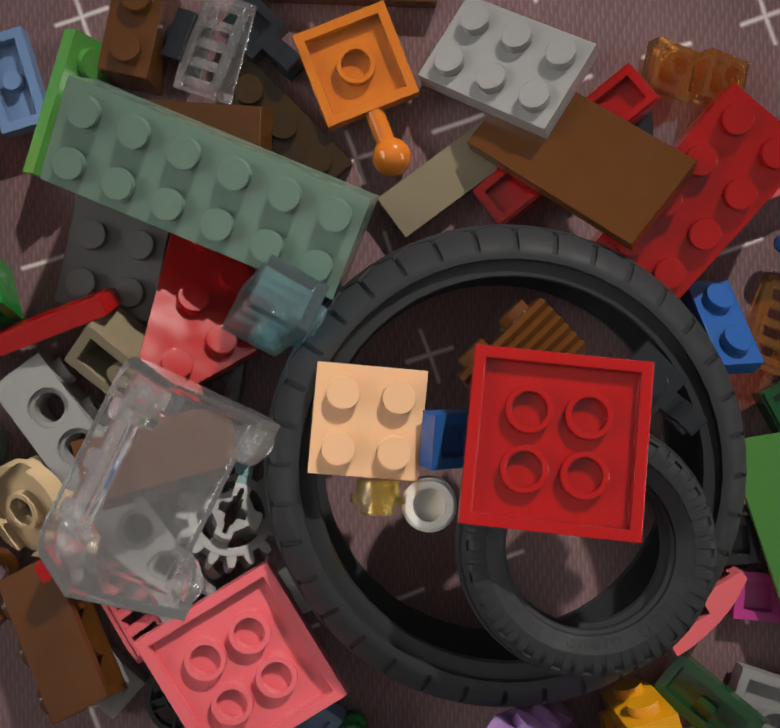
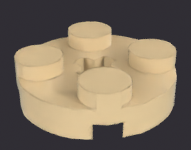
[0,455,81,557]

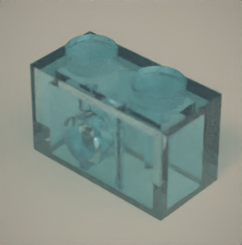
[221,254,329,357]

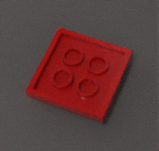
[457,344,655,543]

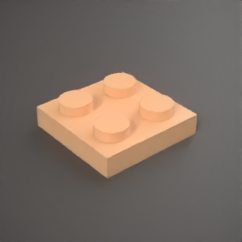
[307,361,428,481]

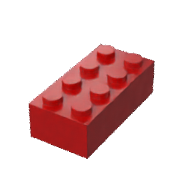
[590,83,780,299]

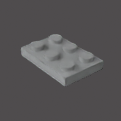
[418,0,598,139]

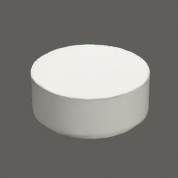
[401,475,457,532]

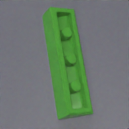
[745,432,780,601]

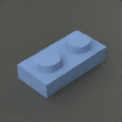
[0,26,46,139]

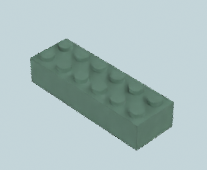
[40,75,379,300]

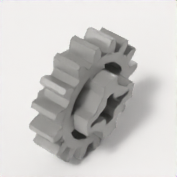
[173,465,276,573]

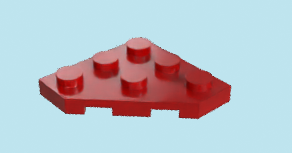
[137,233,295,406]

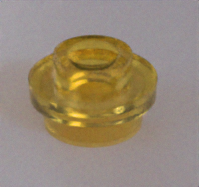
[350,478,406,516]

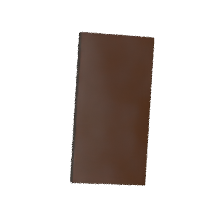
[467,92,697,251]

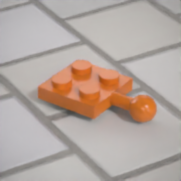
[292,0,419,177]

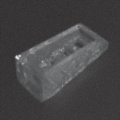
[173,0,257,105]

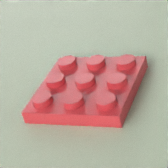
[134,558,348,728]

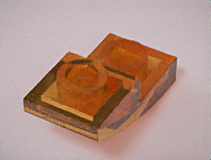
[641,36,750,107]

